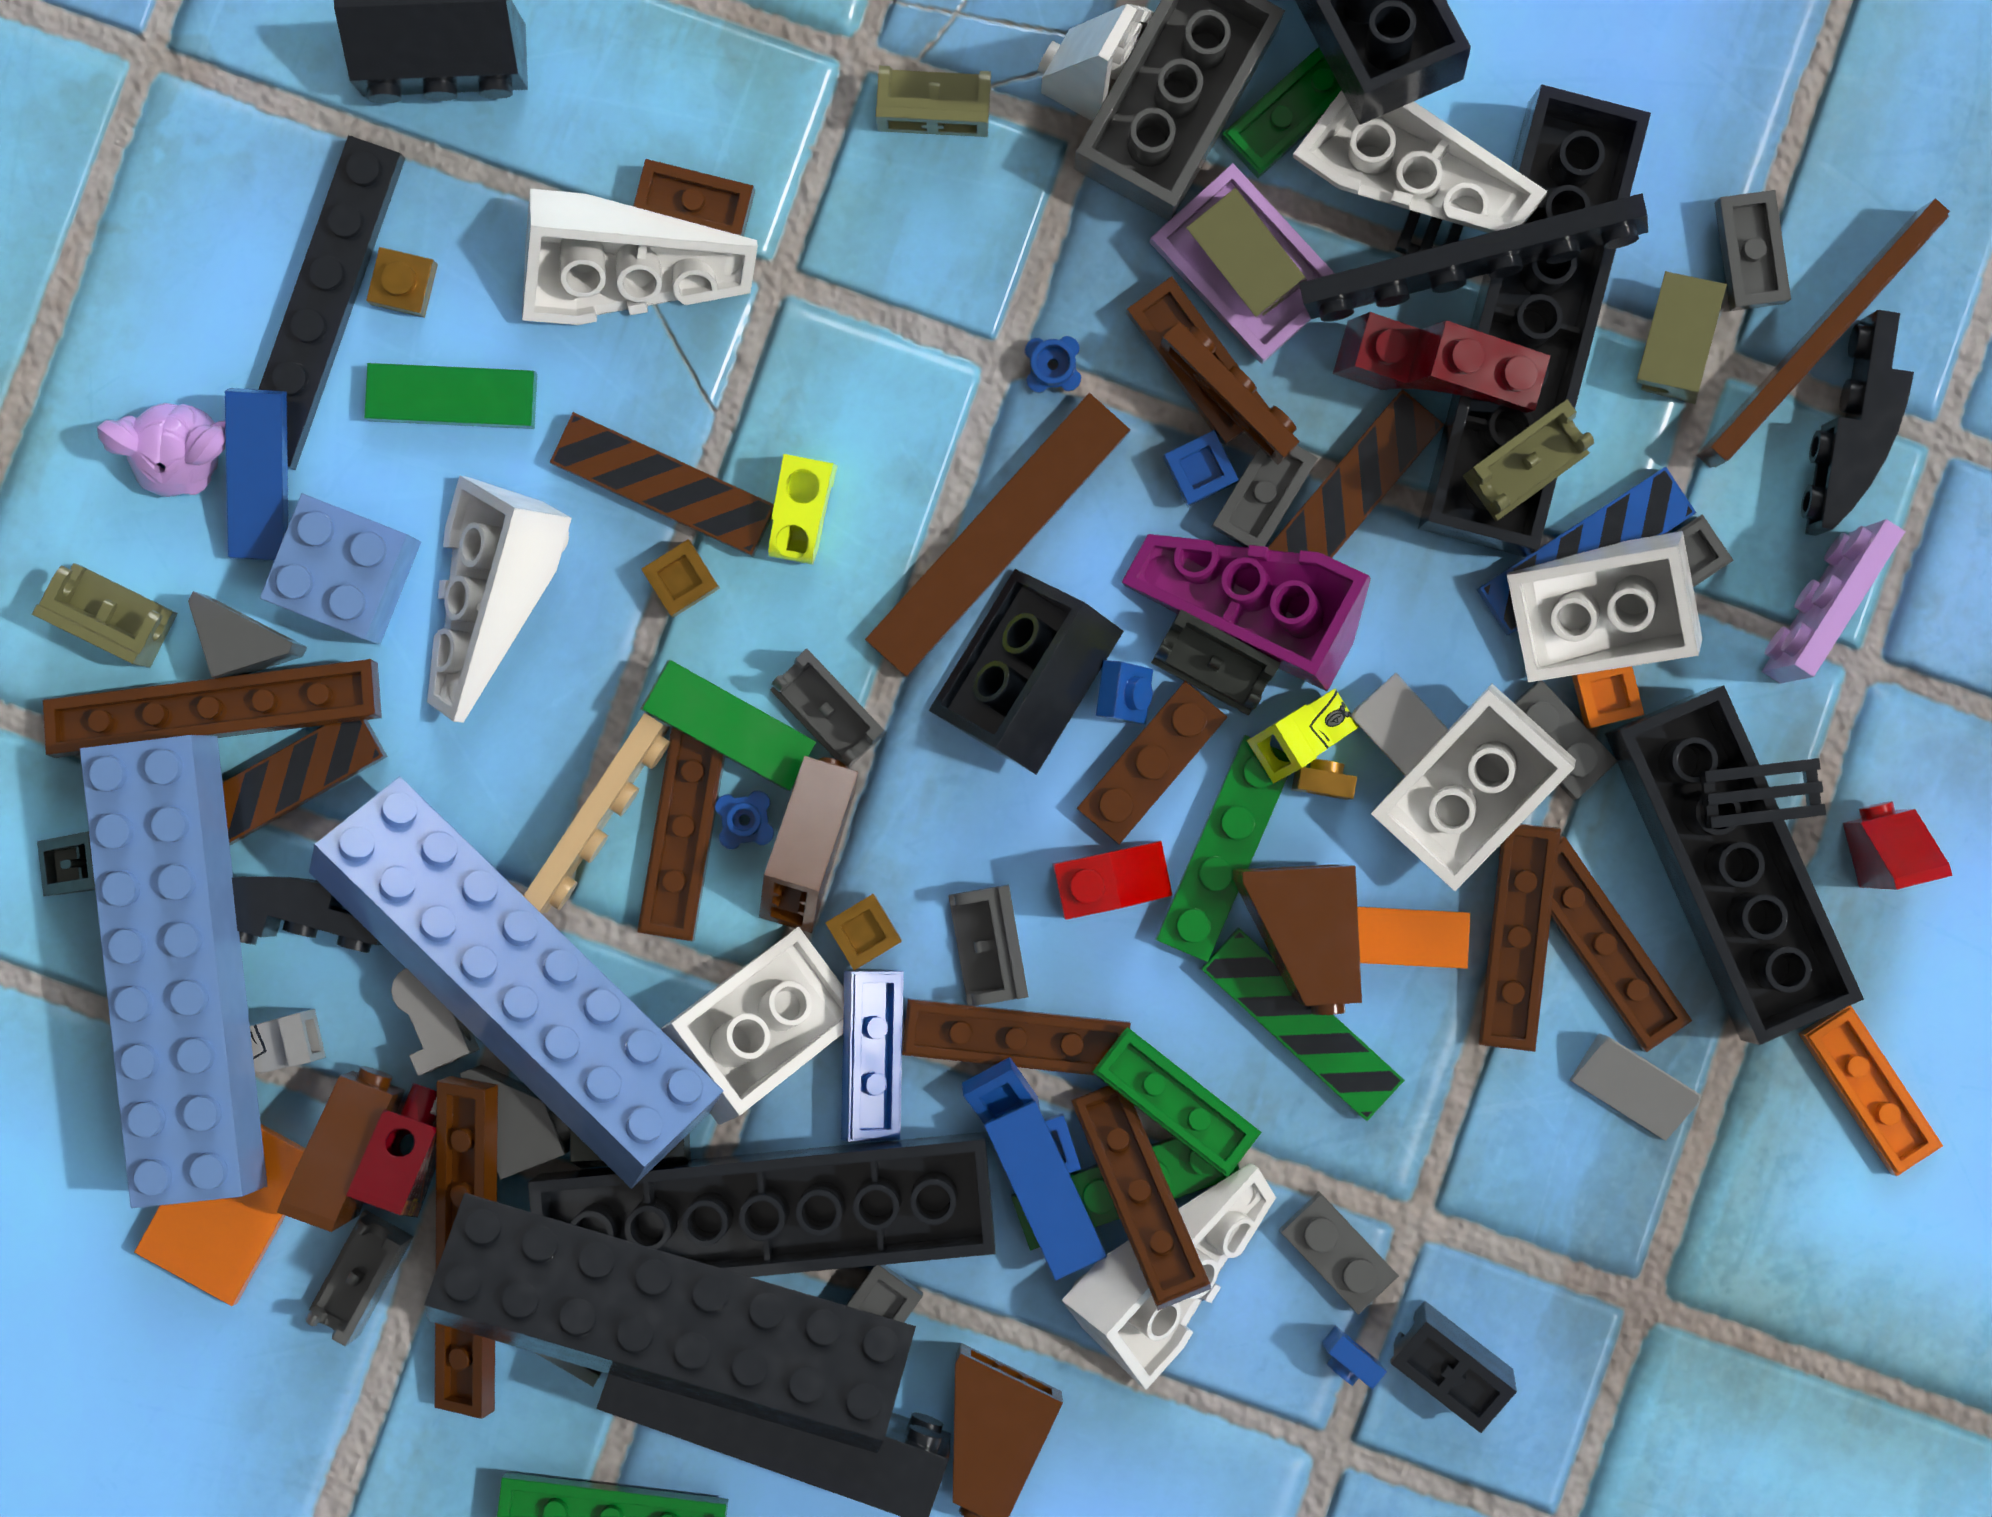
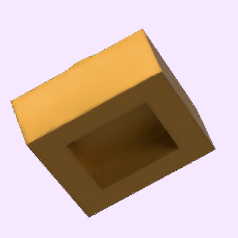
[366,247,438,318]
[641,539,720,618]
[1292,759,1357,800]
[825,893,903,970]

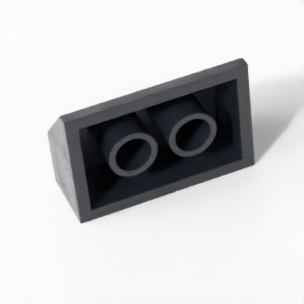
[334,0,528,103]
[929,569,1124,775]

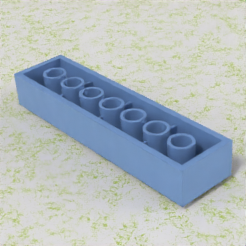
[80,735,268,1208]
[309,776,724,1189]

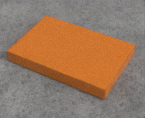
[134,1124,306,1306]

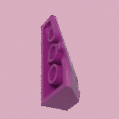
[1122,534,1371,691]

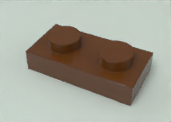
[633,159,755,237]

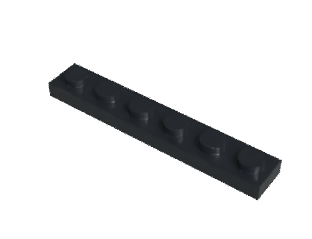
[258,135,405,470]
[1299,193,1648,322]

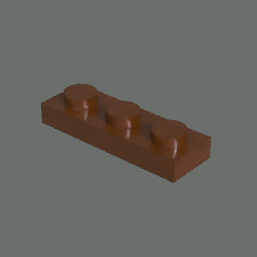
[1126,276,1270,447]
[1160,321,1300,465]
[1076,681,1227,845]

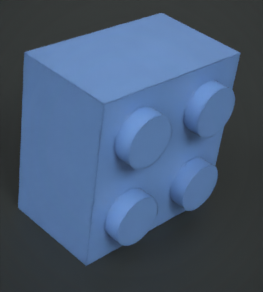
[260,493,421,644]

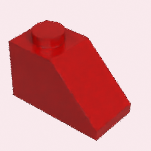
[1843,801,1953,890]
[1052,841,1173,920]

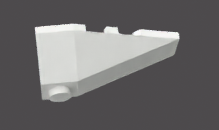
[1037,4,1154,122]
[1293,90,1547,233]
[522,189,758,325]
[427,475,572,723]
[1062,1163,1276,1390]

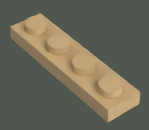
[523,712,670,914]

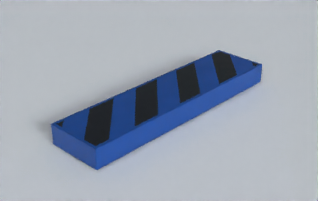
[1476,466,1696,635]

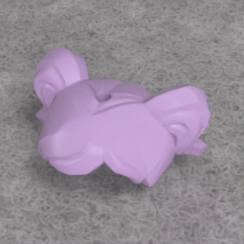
[97,403,226,497]

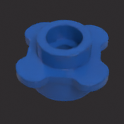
[1025,336,1081,393]
[715,790,774,849]

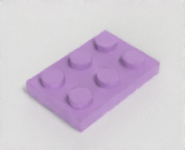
[1149,163,1335,364]
[1761,519,1906,684]

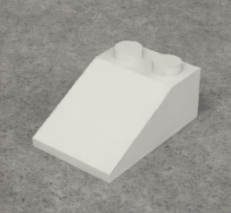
[1507,531,1702,682]
[1371,684,1576,891]
[661,927,844,1125]

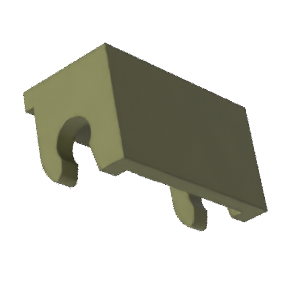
[876,65,991,137]
[1186,187,1307,318]
[1636,271,1727,404]
[1463,399,1594,521]
[32,563,178,668]

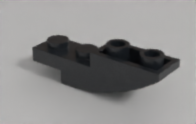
[1801,310,1914,536]
[232,877,382,953]

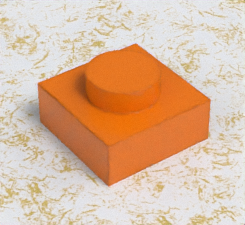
[1572,666,1645,729]

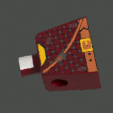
[346,1083,437,1218]

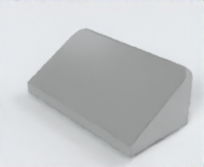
[1351,673,1448,776]
[1570,1033,1702,1141]

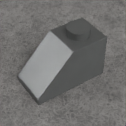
[460,1064,570,1180]

